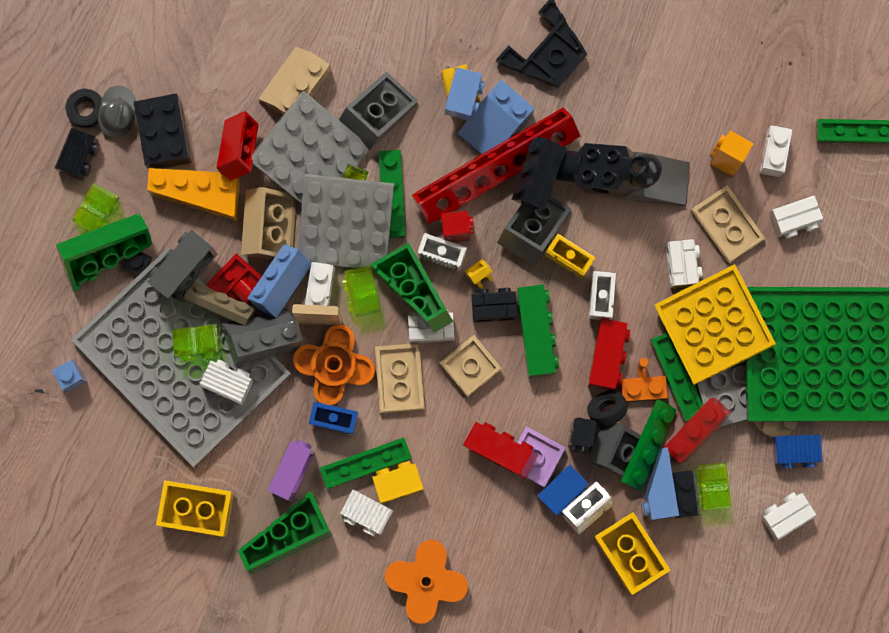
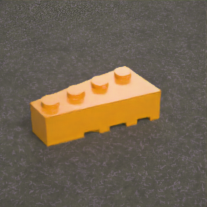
[147,168,240,222]

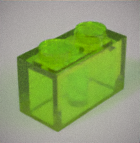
[341,266,381,317]

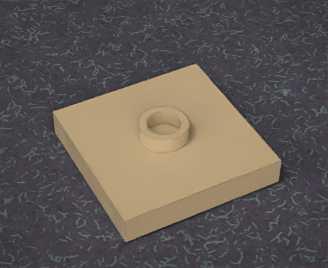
[439,335,502,398]

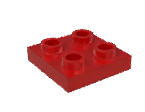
[206,253,262,306]

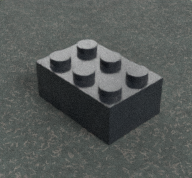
[134,93,192,170]

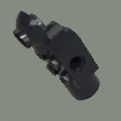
[556,143,662,197]

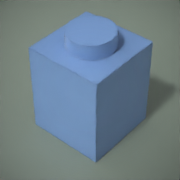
[52,359,87,393]

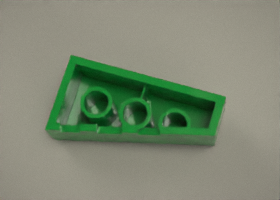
[56,213,153,292]
[370,243,454,333]
[238,490,332,574]

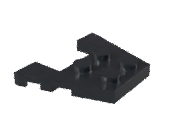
[496,0,587,88]

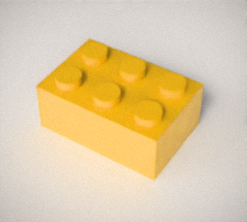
[156,480,234,537]
[593,512,671,595]

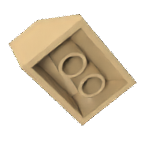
[258,47,332,116]
[241,187,296,260]

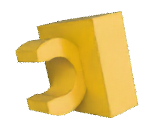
[464,259,493,289]

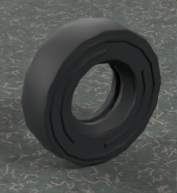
[65,88,102,128]
[587,390,628,426]

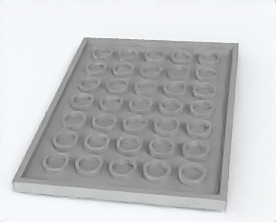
[71,248,291,468]

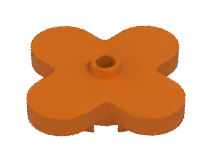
[293,324,375,406]
[385,540,468,624]

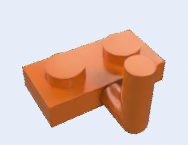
[621,358,668,402]

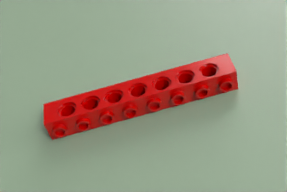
[412,107,581,224]

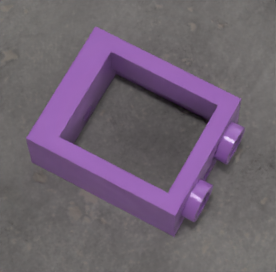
[268,439,315,502]

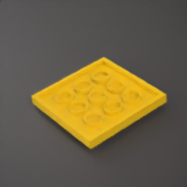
[655,264,776,385]

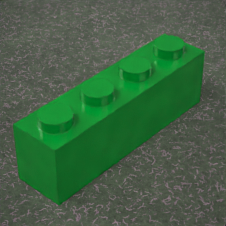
[517,284,559,378]

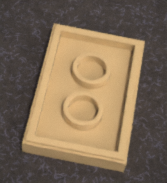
[690,185,765,264]
[292,304,342,326]
[375,343,425,414]

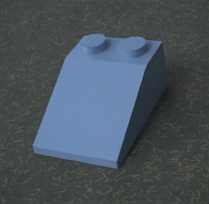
[457,80,535,154]
[641,447,679,521]

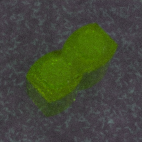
[72,183,120,231]
[172,324,222,362]
[695,462,731,511]

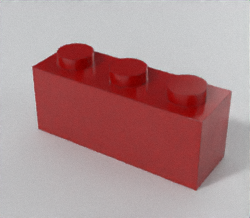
[216,111,259,181]
[588,318,631,390]
[664,398,732,463]
[463,422,538,480]

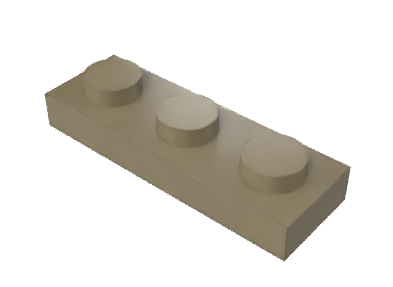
[184,282,255,326]

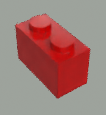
[441,211,474,243]

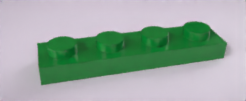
[816,119,889,144]
[379,150,405,238]
[650,332,703,422]
[621,400,677,491]
[320,437,412,489]

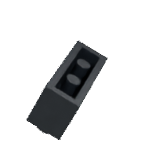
[511,137,566,211]

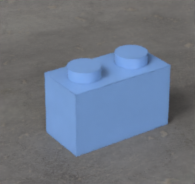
[445,67,485,121]

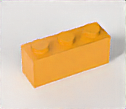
[710,130,754,177]

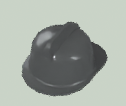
[98,85,136,137]

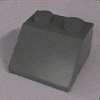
[587,423,641,477]

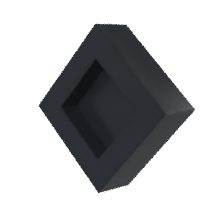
[122,252,152,276]

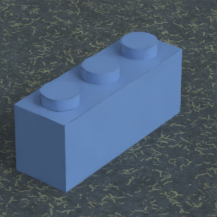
[247,244,311,318]

